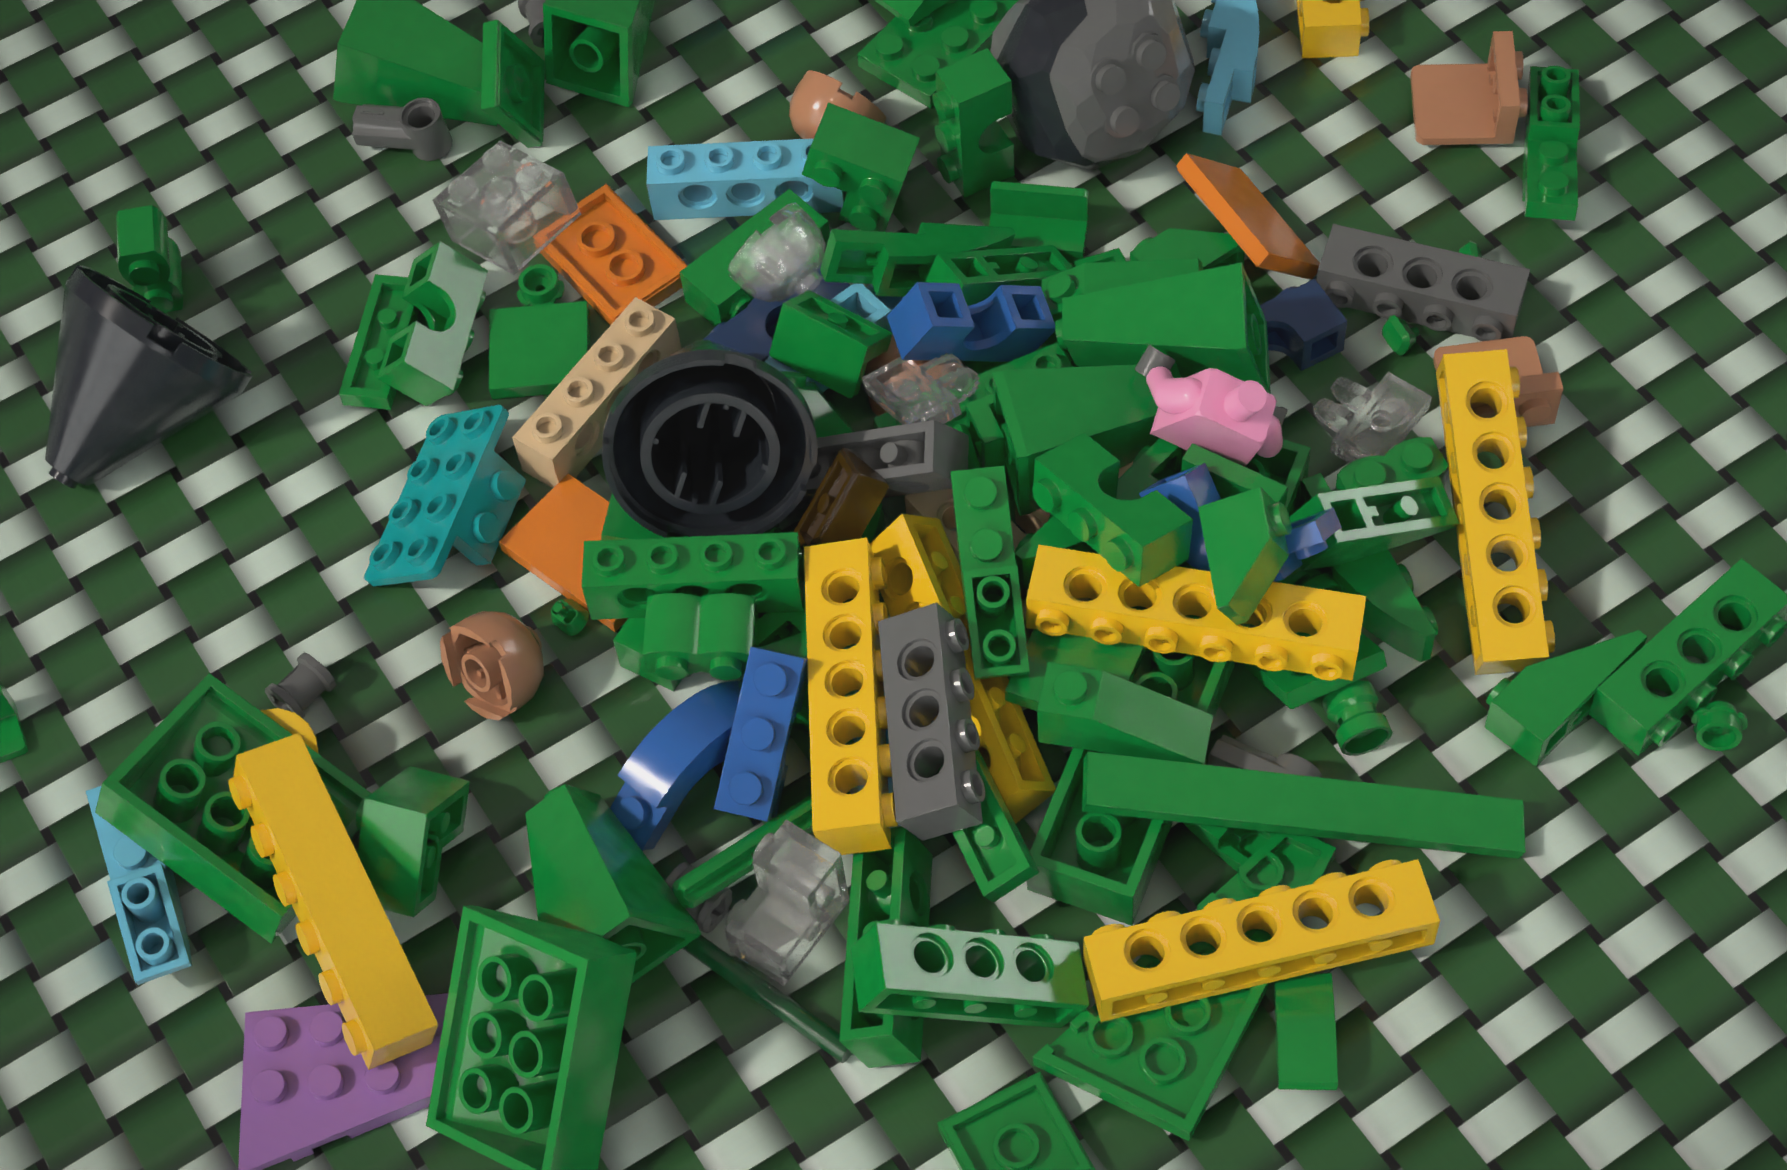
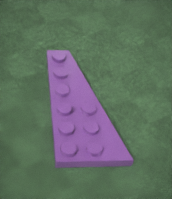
[238,993,448,1170]

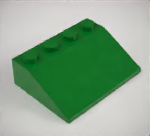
[95,673,371,944]
[426,905,637,1170]

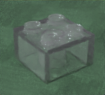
[432,141,581,275]

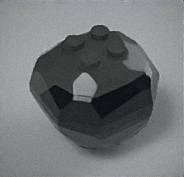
[991,0,1195,170]

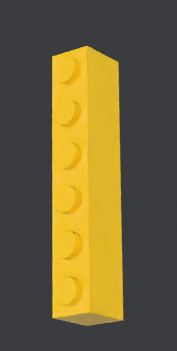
[228,733,438,1070]

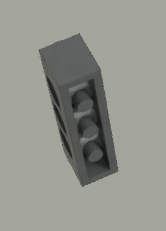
[1317,224,1530,341]
[794,420,969,510]
[878,602,985,841]

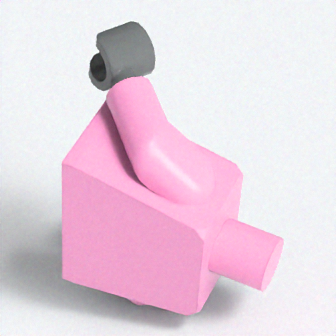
[1135,345,1288,467]

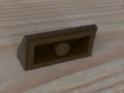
[794,447,889,552]

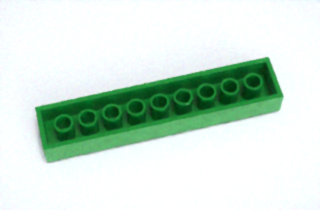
[1027,439,1311,926]

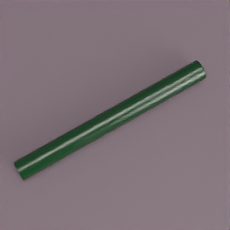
[682,935,852,1063]

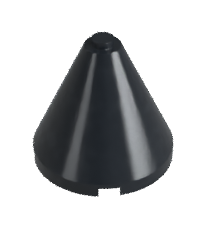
[45,265,253,489]
[602,340,818,538]

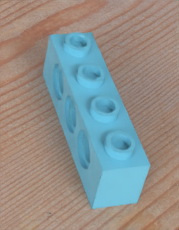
[646,139,845,220]

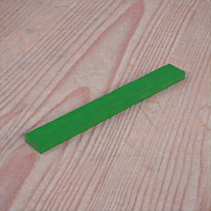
[1082,752,1526,859]

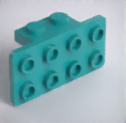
[364,405,526,586]

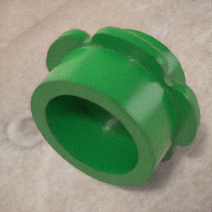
[517,264,565,306]
[1691,701,1748,751]

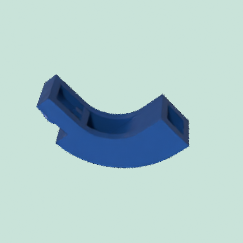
[1139,463,1342,582]
[610,681,742,851]

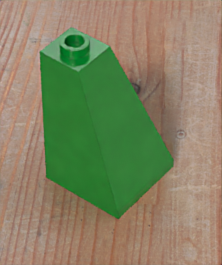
[333,0,498,126]
[543,0,655,107]
[1055,262,1271,394]
[992,363,1181,516]
[525,784,701,983]

